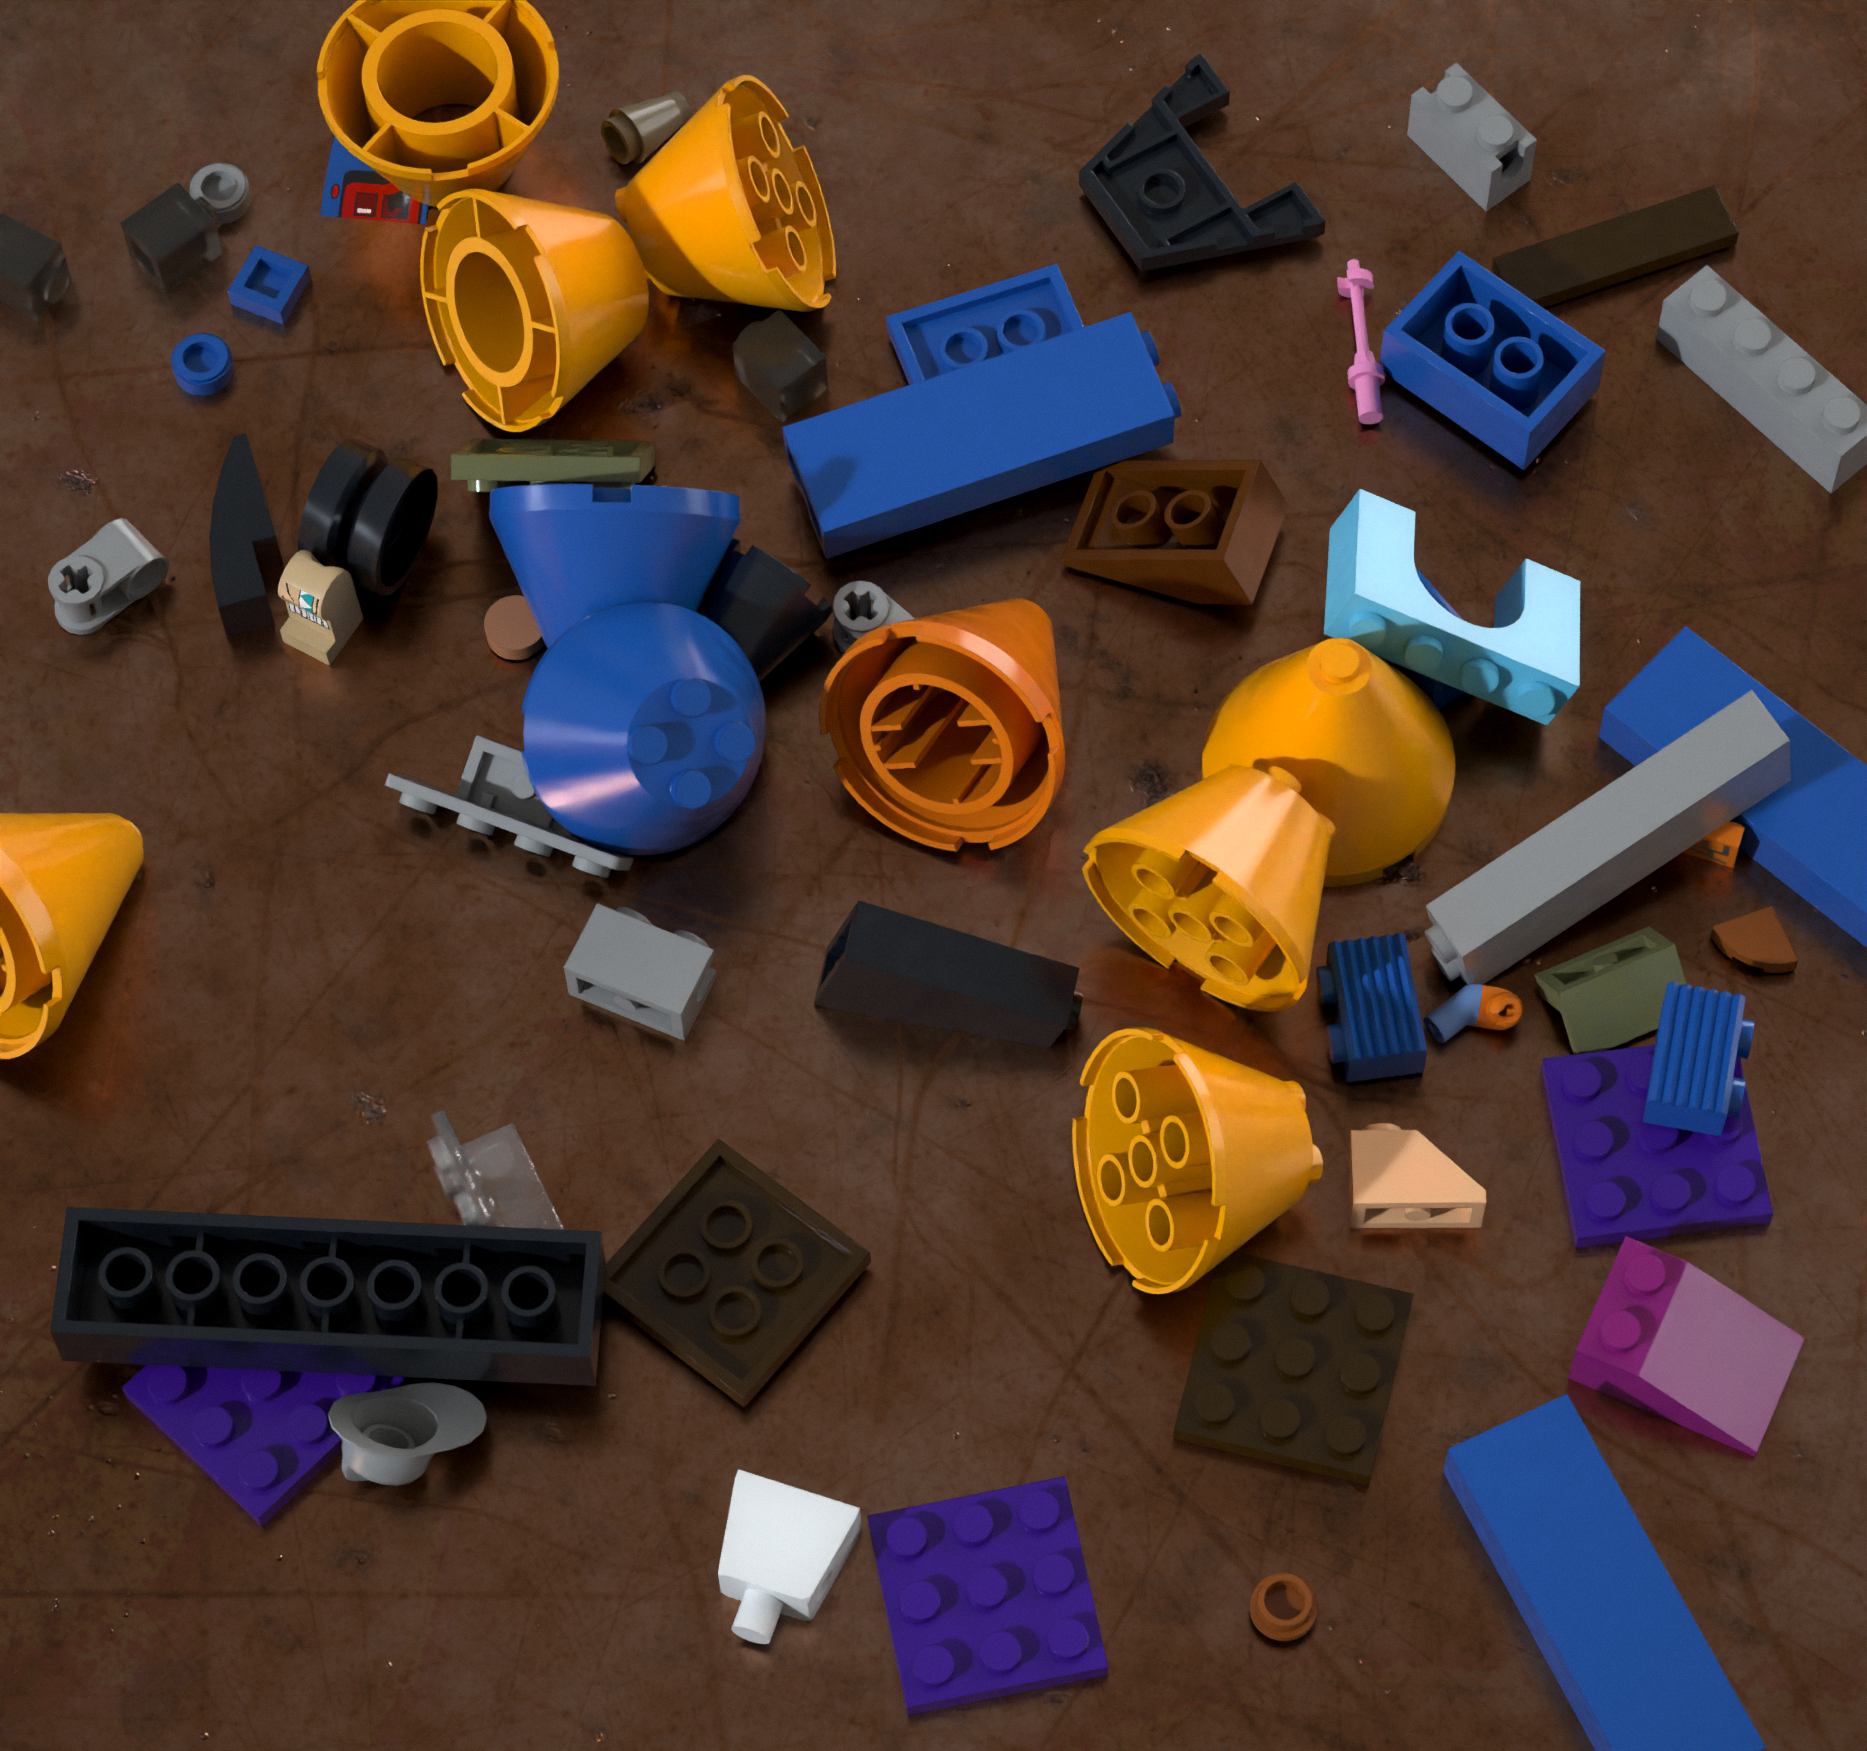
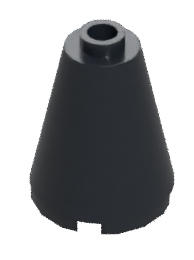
[698,539,833,682]

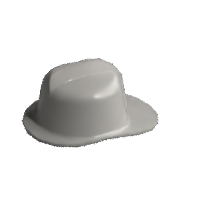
[328,1382,487,1486]

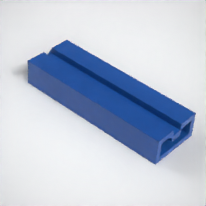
[782,312,1181,559]
[1598,626,1867,948]
[1443,1394,1766,1751]

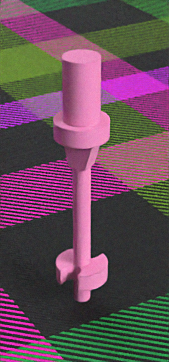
[1337,259,1385,424]

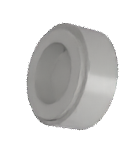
[189,163,252,224]

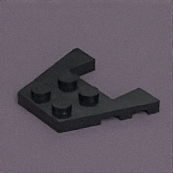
[1079,53,1326,272]

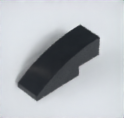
[209,433,284,637]

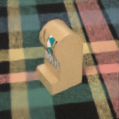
[278,549,363,666]

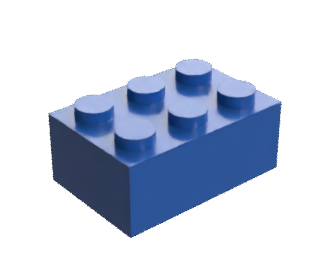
[1380,251,1605,470]

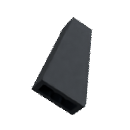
[814,901,1083,1048]

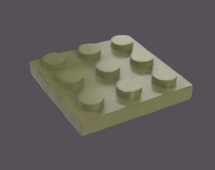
[451,438,655,492]

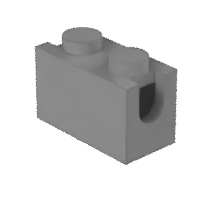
[1407,63,1537,212]
[564,903,717,1041]

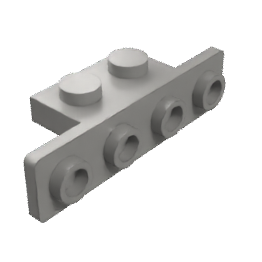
[385,735,634,878]

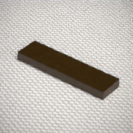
[1491,185,1739,308]

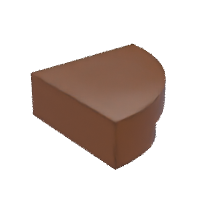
[1710,906,1798,973]

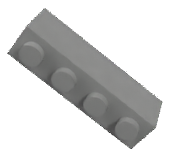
[1656,265,1867,494]

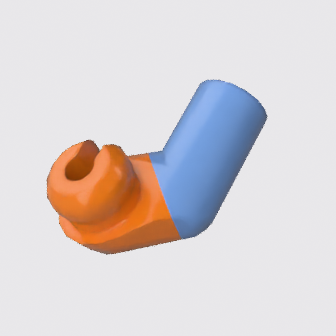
[1423,984,1524,1043]

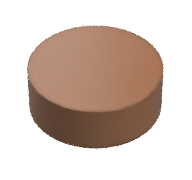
[484,595,545,660]

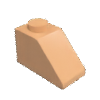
[1347,1123,1486,1228]

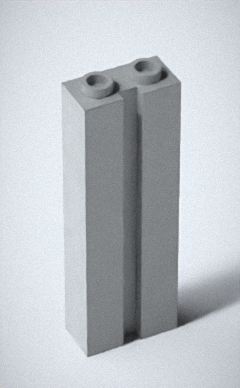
[1424,690,1791,986]

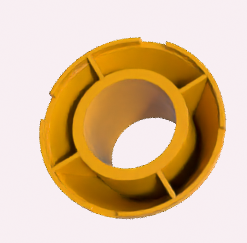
[316,0,559,207]
[420,188,649,432]

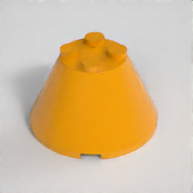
[615,75,836,312]
[1082,764,1337,1012]
[1072,1027,1323,1294]

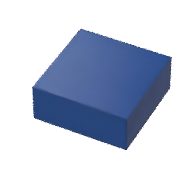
[227,245,311,325]

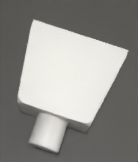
[718,1469,862,1644]

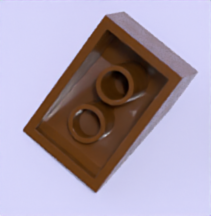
[1061,460,1289,605]

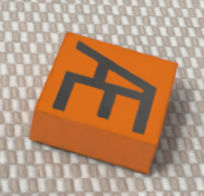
[1683,821,1745,868]

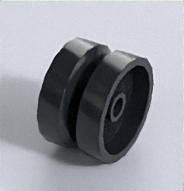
[297,439,438,596]

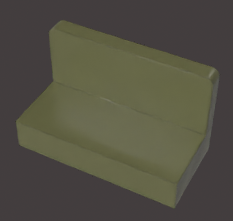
[1535,926,1686,1055]

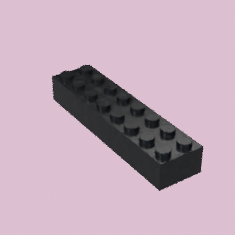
[50,1207,606,1386]

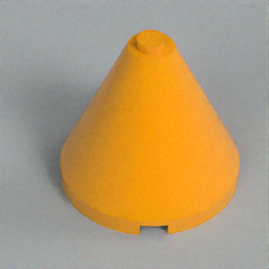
[1202,638,1455,887]
[0,813,144,1059]

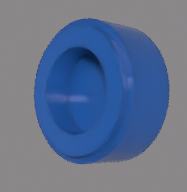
[171,333,234,396]

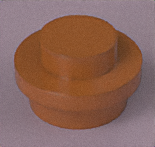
[1250,1573,1318,1641]

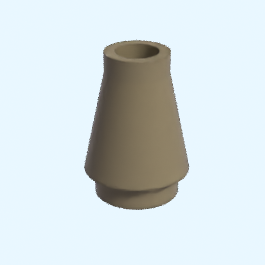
[601,90,692,164]

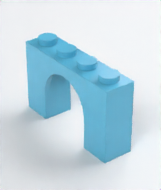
[1324,489,1580,725]

